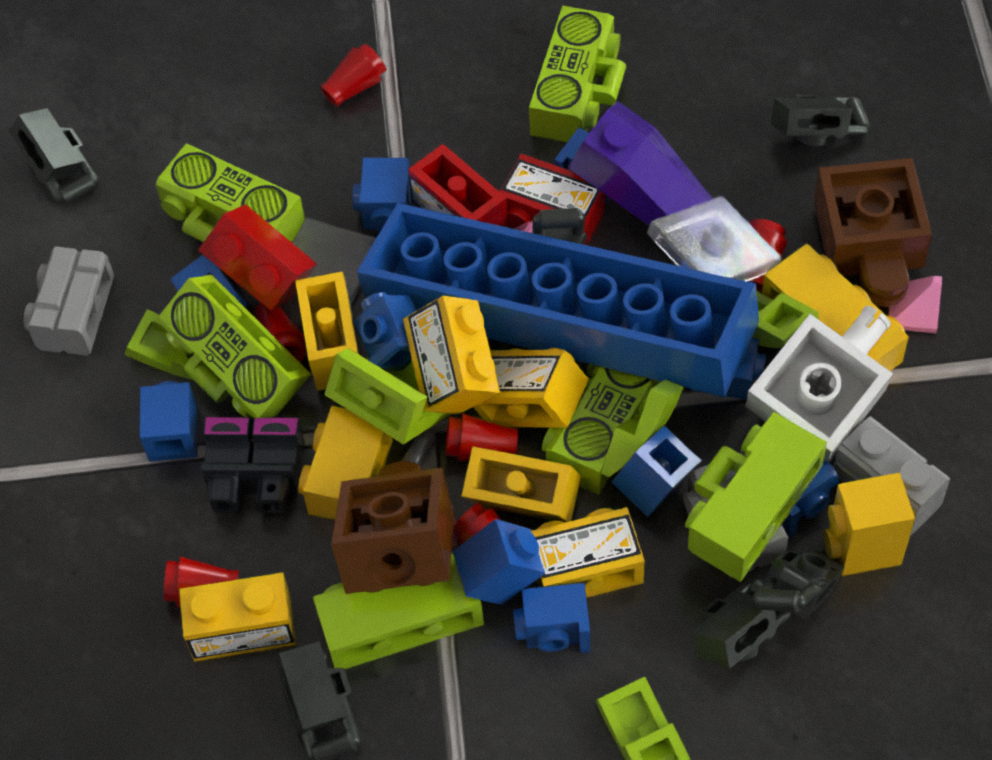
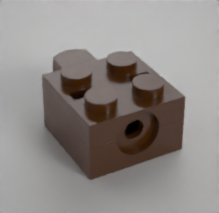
[814,158,932,307]
[331,461,454,594]

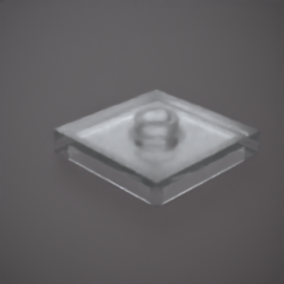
[647,196,782,281]

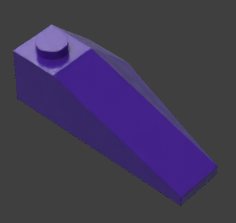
[568,101,741,271]

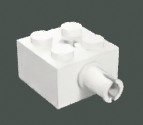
[745,305,893,462]

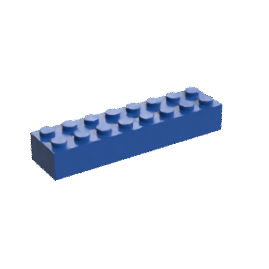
[356,203,759,397]

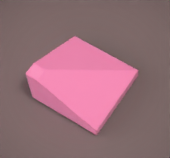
[888,276,942,333]

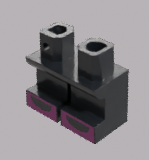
[201,417,305,514]

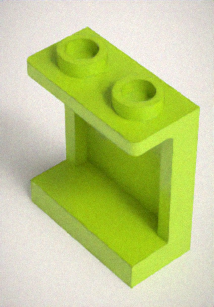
[324,348,451,444]

